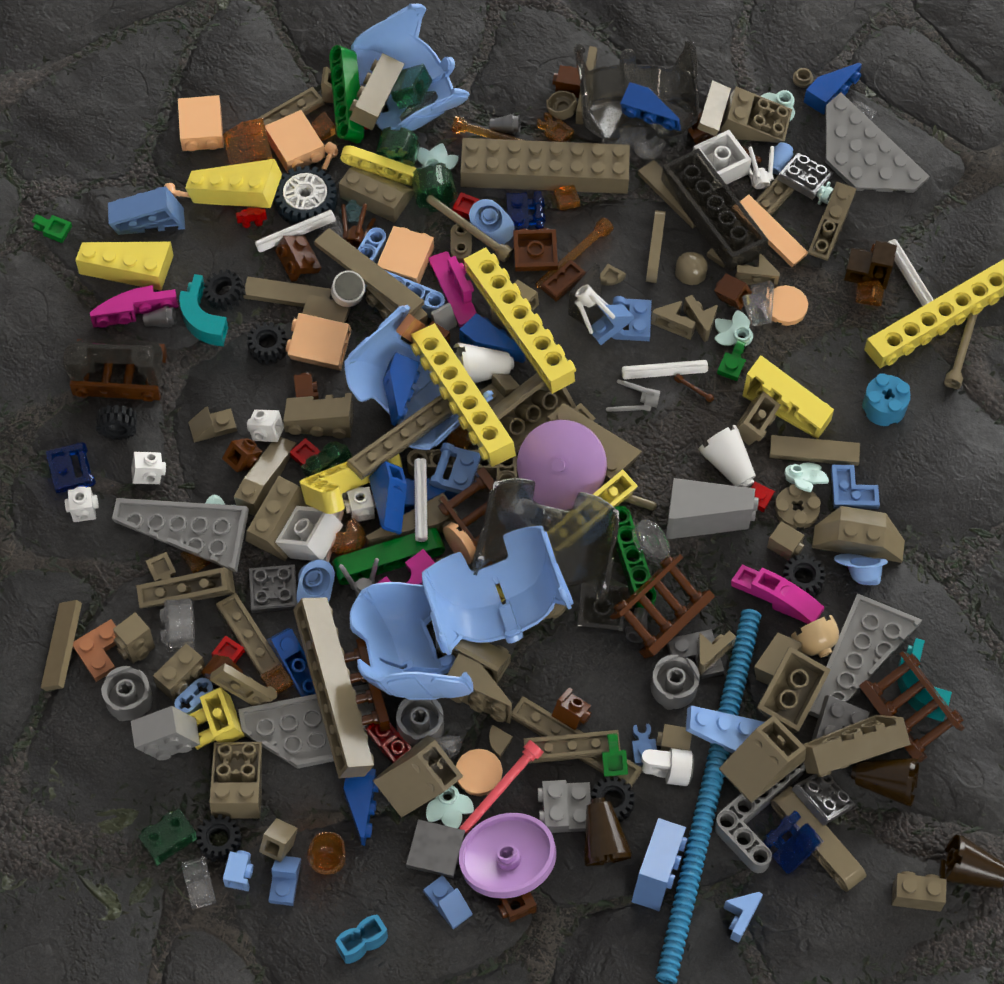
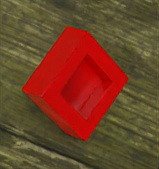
[452,192,480,219]
[290,438,322,470]
[751,482,775,512]
[211,636,245,663]

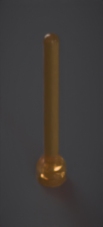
[452,115,526,141]
[535,217,614,289]

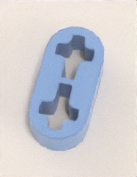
[174,678,214,715]

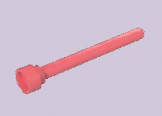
[459,740,544,834]

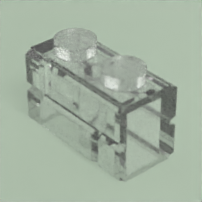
[160,598,195,652]

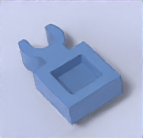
[631,724,657,766]

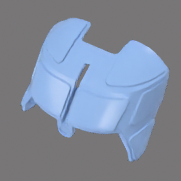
[351,4,470,135]
[344,305,494,450]
[422,526,574,655]
[350,582,474,700]

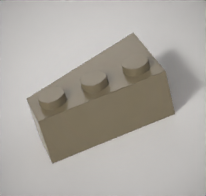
[283,393,354,439]

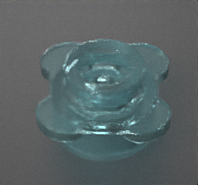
[340,200,362,222]

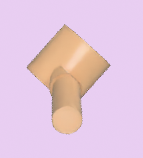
[321,141,338,171]
[164,183,190,198]

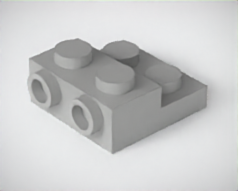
[538,780,591,833]

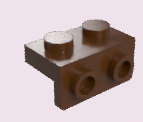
[275,235,322,282]

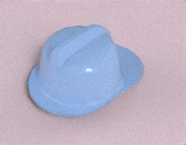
[469,199,515,245]
[834,554,888,585]
[296,560,335,603]

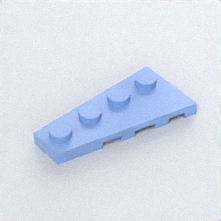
[686,705,764,753]

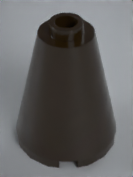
[851,758,919,807]
[584,797,632,866]
[939,834,1004,889]

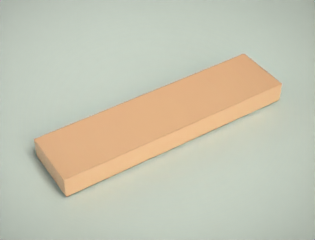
[733,195,808,267]

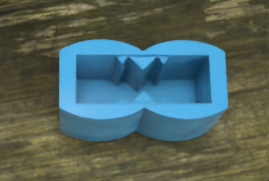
[335,915,388,964]

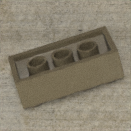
[491,373,576,453]

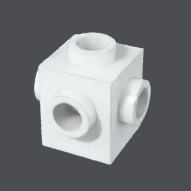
[247,410,284,442]
[131,452,166,484]
[65,487,99,522]
[344,487,376,523]

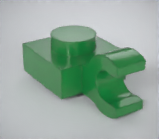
[32,214,72,243]
[717,340,746,381]
[602,733,628,777]

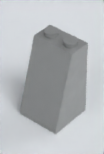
[665,478,759,539]

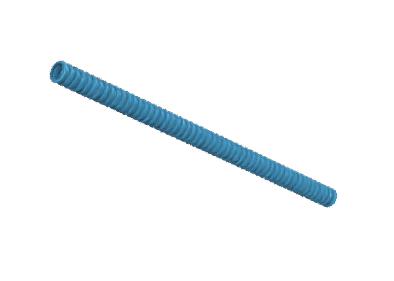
[655,609,762,984]

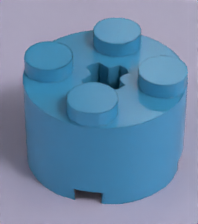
[862,373,911,426]

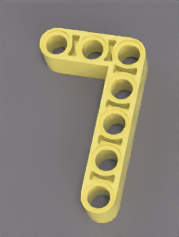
[299,454,403,514]

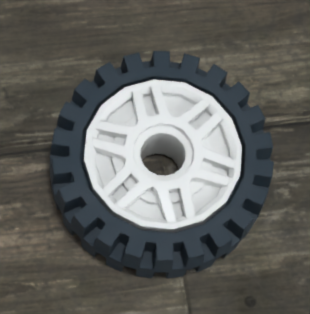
[274,166,337,225]

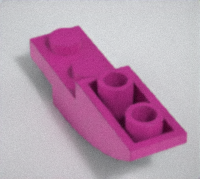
[90,285,179,328]
[731,565,824,624]

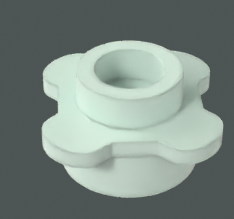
[817,181,834,205]

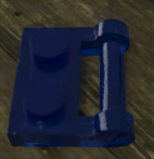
[46,443,96,494]

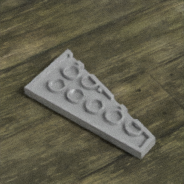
[112,498,249,573]
[808,593,922,718]

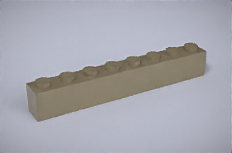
[293,597,374,778]

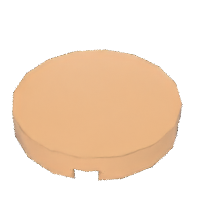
[765,285,808,326]
[443,522,477,565]
[456,749,503,796]

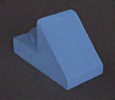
[591,305,635,345]
[269,856,301,906]
[423,875,473,929]

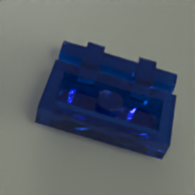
[506,191,546,230]
[763,811,824,874]

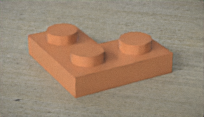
[73,619,116,682]

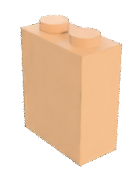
[178,95,224,151]
[264,110,325,173]
[377,226,434,284]
[286,313,352,371]

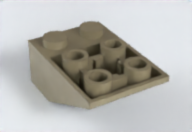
[719,87,792,143]
[447,653,512,724]
[719,715,806,803]
[372,735,463,818]
[210,742,262,819]

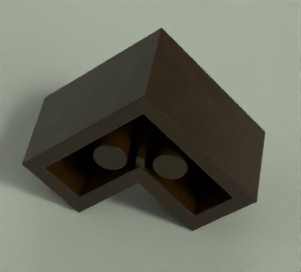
[844,241,897,289]

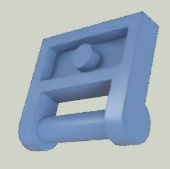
[612,296,652,341]
[429,443,481,493]

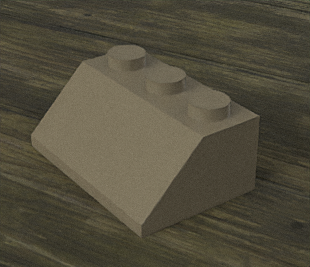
[339,167,415,223]
[245,476,311,561]
[436,639,511,684]
[756,646,831,734]

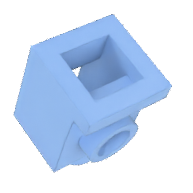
[223,850,254,891]

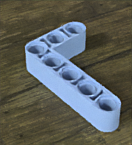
[358,228,445,318]

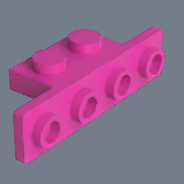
[429,251,477,327]

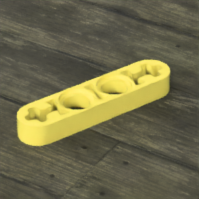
[340,146,420,186]

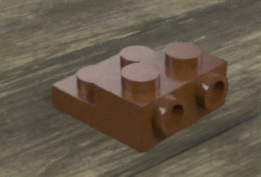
[513,228,558,271]

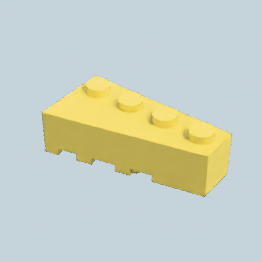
[185,159,282,208]
[76,242,174,291]
[742,355,834,439]

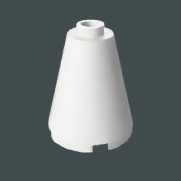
[454,343,514,383]
[698,425,756,487]

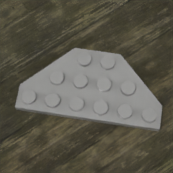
[825,92,930,193]
[238,684,374,769]

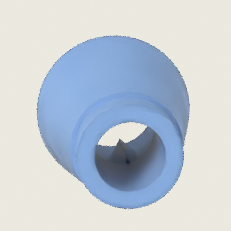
[773,142,793,175]

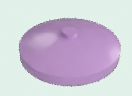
[517,420,607,510]
[459,813,557,898]

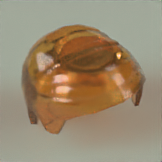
[331,518,366,556]
[307,831,346,875]

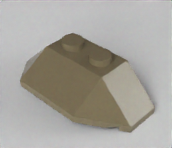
[812,506,905,563]

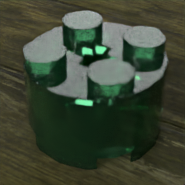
[375,127,421,170]
[412,163,457,212]

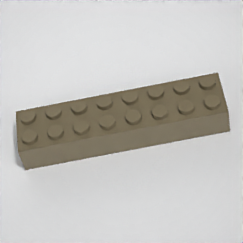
[461,138,630,194]

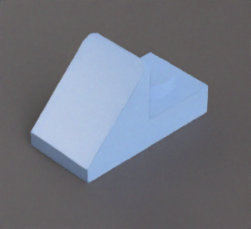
[724,892,763,943]

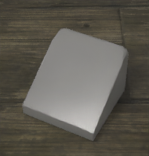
[431,303,457,331]

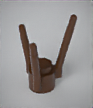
[341,204,376,248]

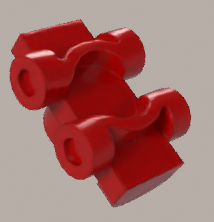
[236,207,267,228]

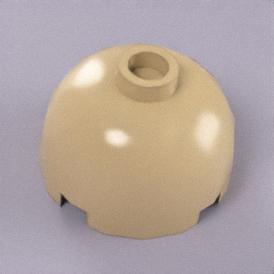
[791,615,839,658]

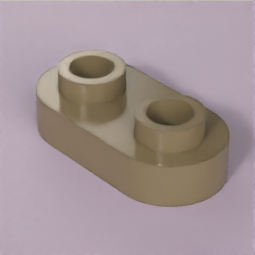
[451,224,472,263]

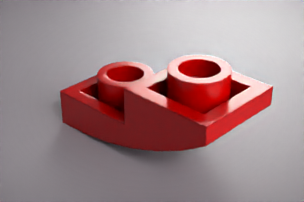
[365,722,412,763]

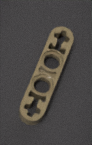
[646,210,666,283]

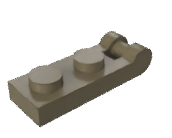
[210,663,277,706]

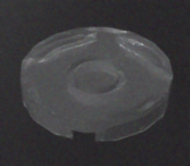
[632,519,670,563]

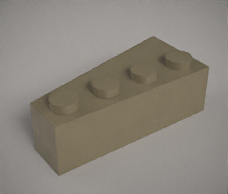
[545,403,642,485]
[803,715,911,777]

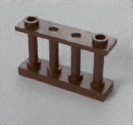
[70,339,167,402]
[438,467,527,568]
[610,554,715,659]
[344,638,390,732]
[859,651,965,763]

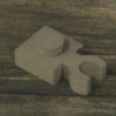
[145,552,176,582]

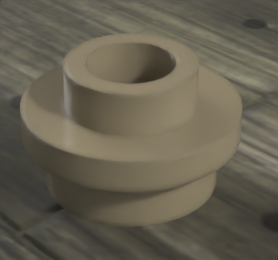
[793,68,813,88]

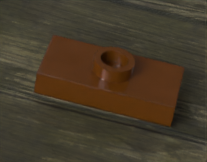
[541,260,586,302]

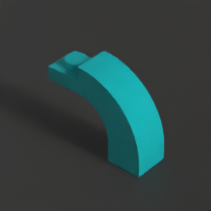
[179,274,228,347]
[897,638,952,722]

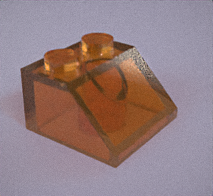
[222,118,272,165]

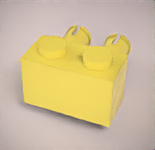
[189,687,245,750]

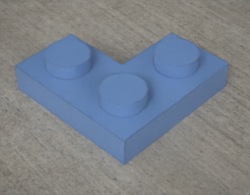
[831,465,880,509]

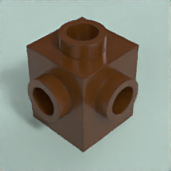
[222,438,263,472]

